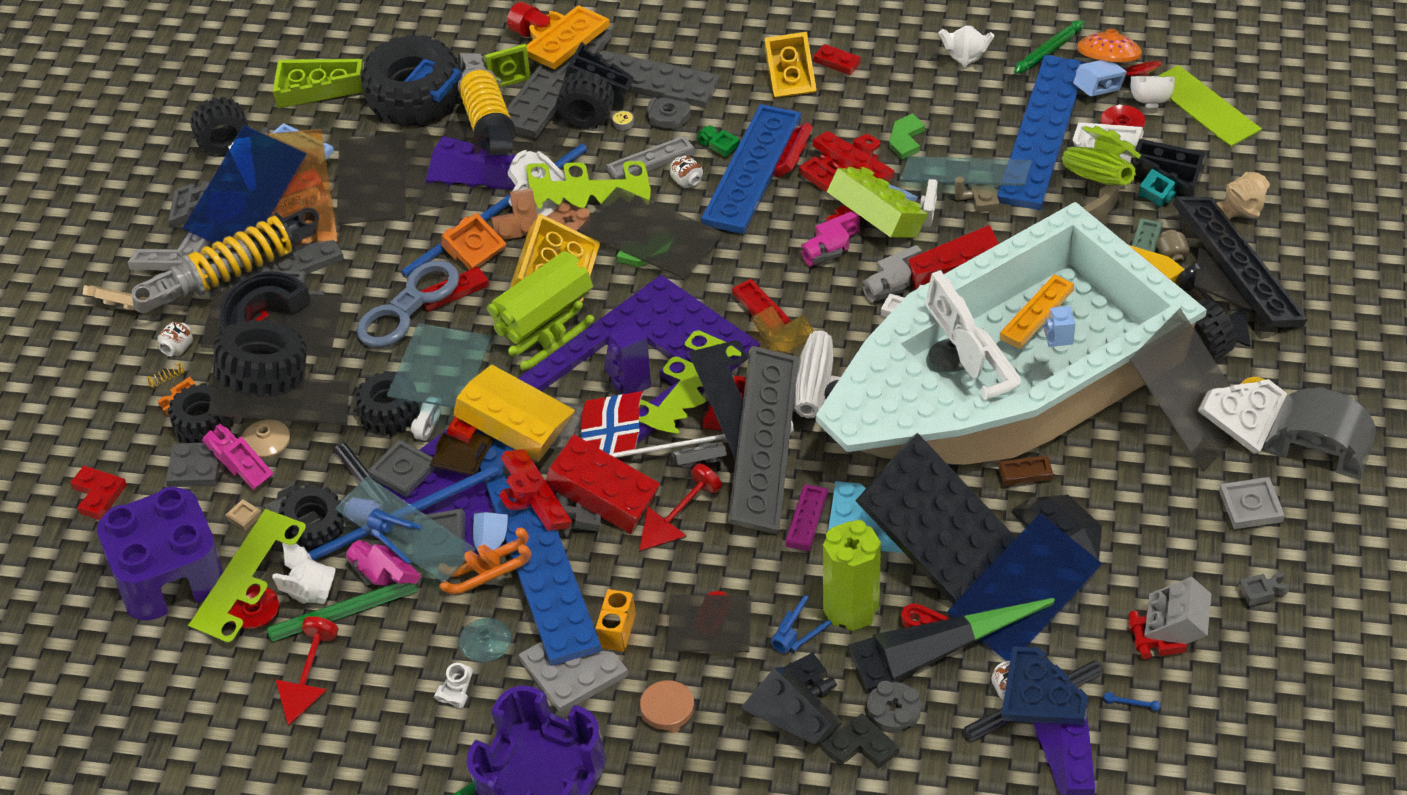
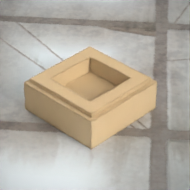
[226,499,262,531]

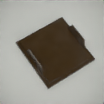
[429,432,495,476]

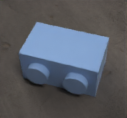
[1073,60,1127,96]

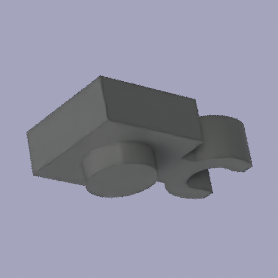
[1238,573,1290,606]

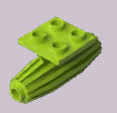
[1062,126,1141,185]

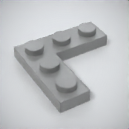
[128,224,217,271]

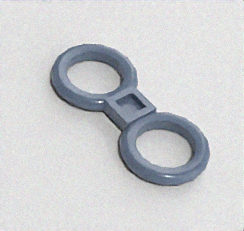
[356,260,459,348]

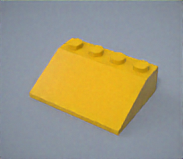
[509,213,600,308]
[453,364,576,462]

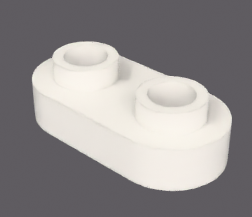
[411,398,441,441]

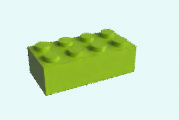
[827,167,928,238]

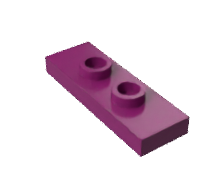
[785,484,828,551]

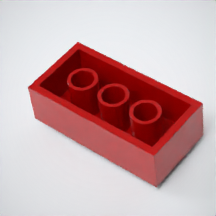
[545,434,660,534]

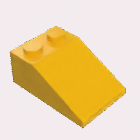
[765,32,817,98]

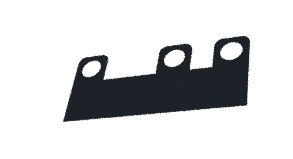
[688,340,790,460]

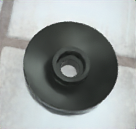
[928,338,965,372]

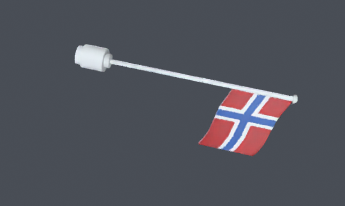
[581,391,794,458]

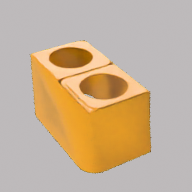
[595,589,636,652]

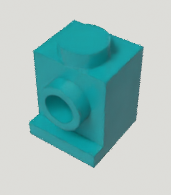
[1138,169,1176,207]

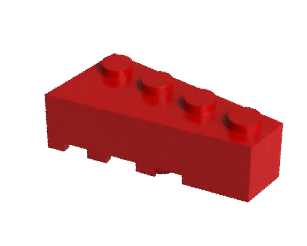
[908,225,999,291]

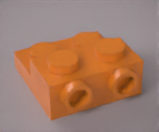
[441,213,507,270]

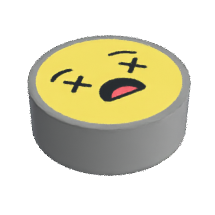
[612,111,634,131]

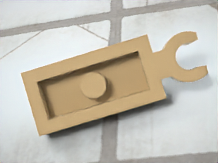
[83,285,148,310]

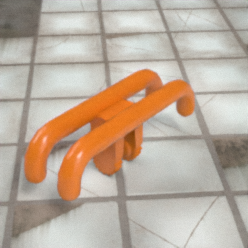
[438,527,531,594]

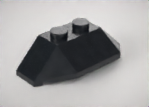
[1012,494,1102,576]

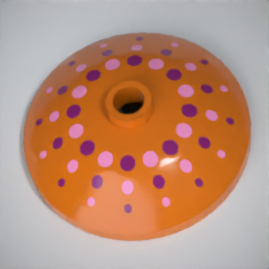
[1077,29,1142,62]

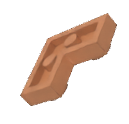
[491,188,537,240]

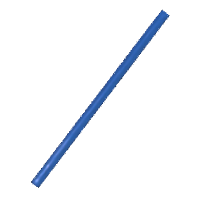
[291,465,500,570]

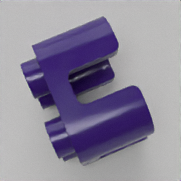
[97,487,224,621]
[467,686,606,795]

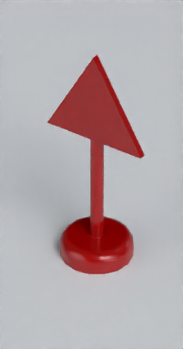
[639,463,722,552]
[276,616,339,726]

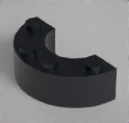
[220,271,311,329]

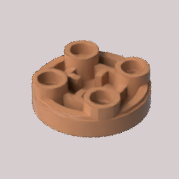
[640,680,694,733]

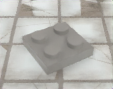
[1219,477,1285,529]

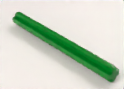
[267,583,417,641]

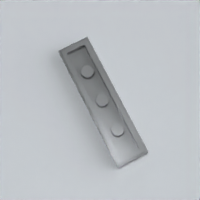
[606,135,695,180]

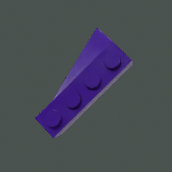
[426,136,516,190]
[1031,716,1095,795]

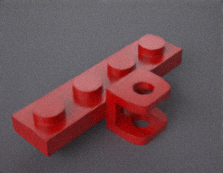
[812,131,895,182]
[499,449,572,531]

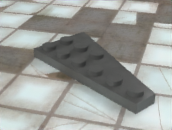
[207,240,344,309]

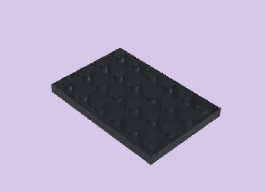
[855,433,1022,614]

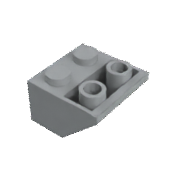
[1145,577,1211,644]

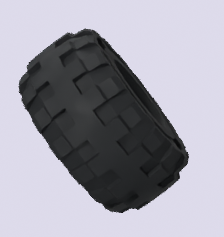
[361,34,460,127]

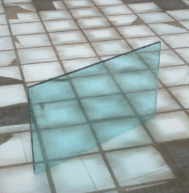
[387,323,492,408]

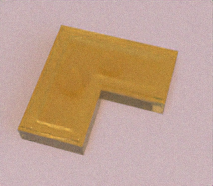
[751,306,814,354]

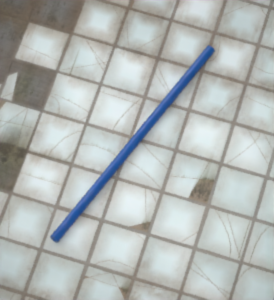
[401,143,587,278]

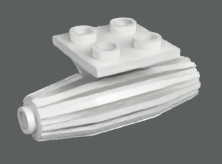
[793,331,841,418]

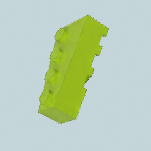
[272,59,364,108]

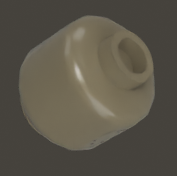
[1156,230,1190,265]

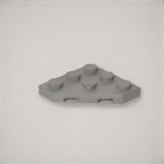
[519,642,628,714]

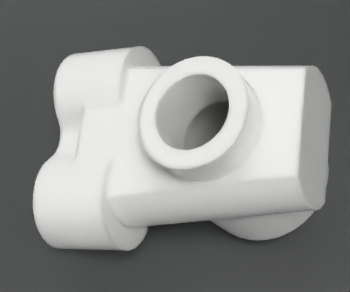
[434,663,473,708]

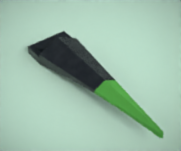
[847,598,1055,694]

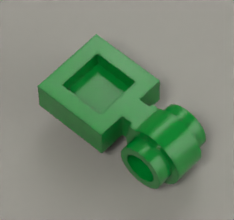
[697,125,740,157]

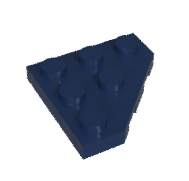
[1001,646,1089,725]

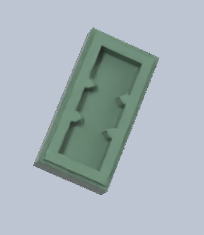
[1132,218,1163,253]

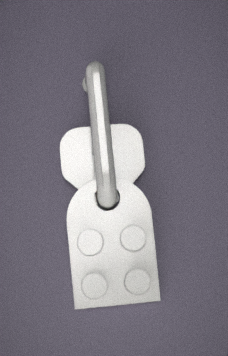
[925,270,1021,401]

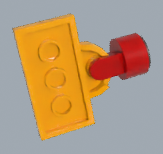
[507,2,610,70]

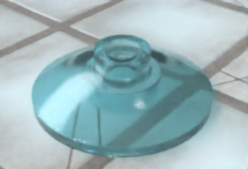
[459,618,512,662]

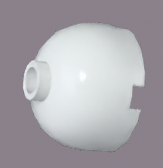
[1130,76,1175,108]

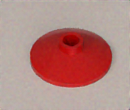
[1124,61,1162,77]
[1101,105,1145,128]
[228,585,279,629]

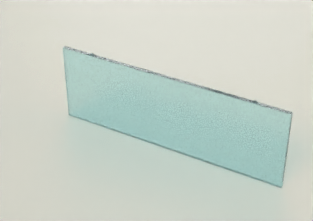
[901,156,1032,186]
[335,476,476,583]

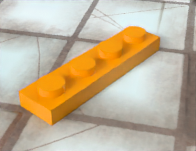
[1000,274,1074,349]

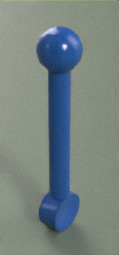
[1104,692,1161,711]

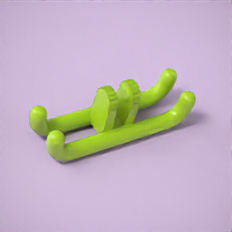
[508,300,594,372]

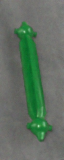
[1014,20,1085,74]

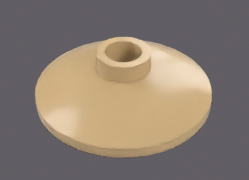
[242,420,290,458]

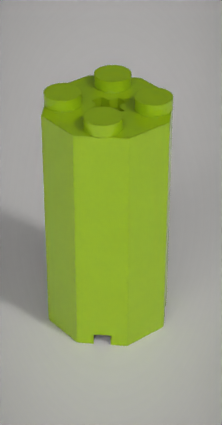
[487,251,593,344]
[823,520,881,631]

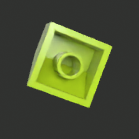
[482,44,530,88]

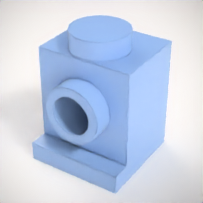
[1044,306,1075,347]

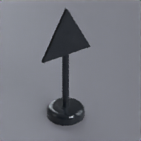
[1175,263,1251,347]

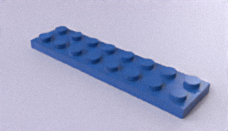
[701,104,801,234]

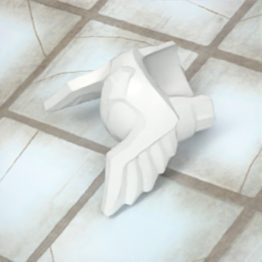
[939,26,994,68]
[272,542,335,604]

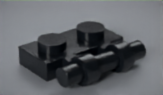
[784,652,837,697]

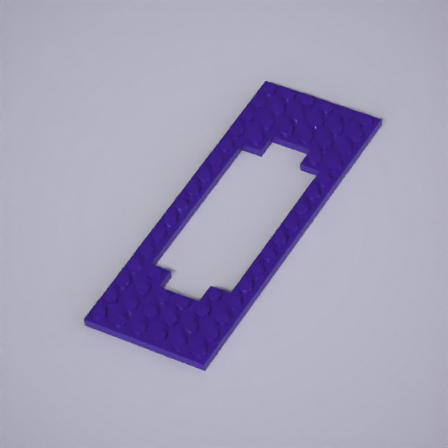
[378,275,760,556]

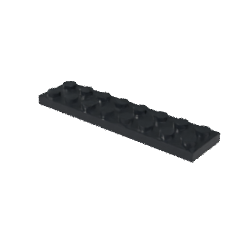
[1172,197,1308,327]

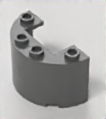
[1262,387,1376,480]

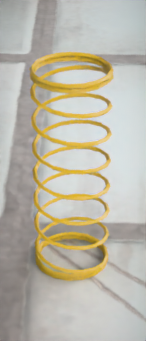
[147,362,185,388]

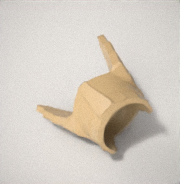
[1217,172,1270,219]

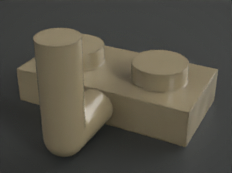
[954,173,1000,213]

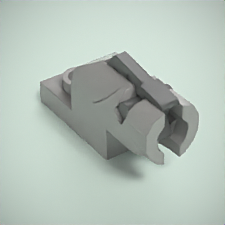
[862,245,922,303]

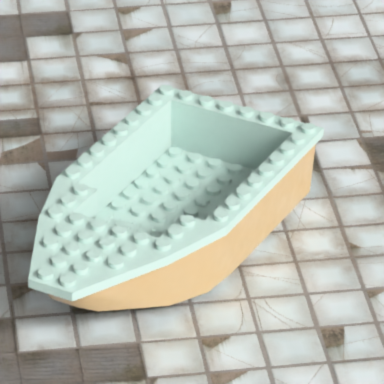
[816,202,1207,465]

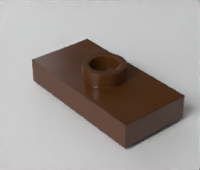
[998,455,1053,486]

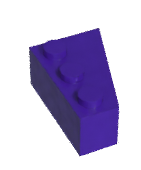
[604,323,651,394]

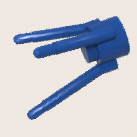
[367,508,422,564]
[770,595,832,654]

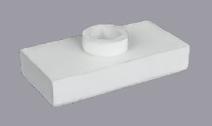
[921,179,938,227]

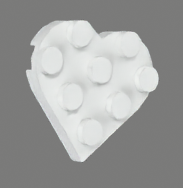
[508,150,567,217]

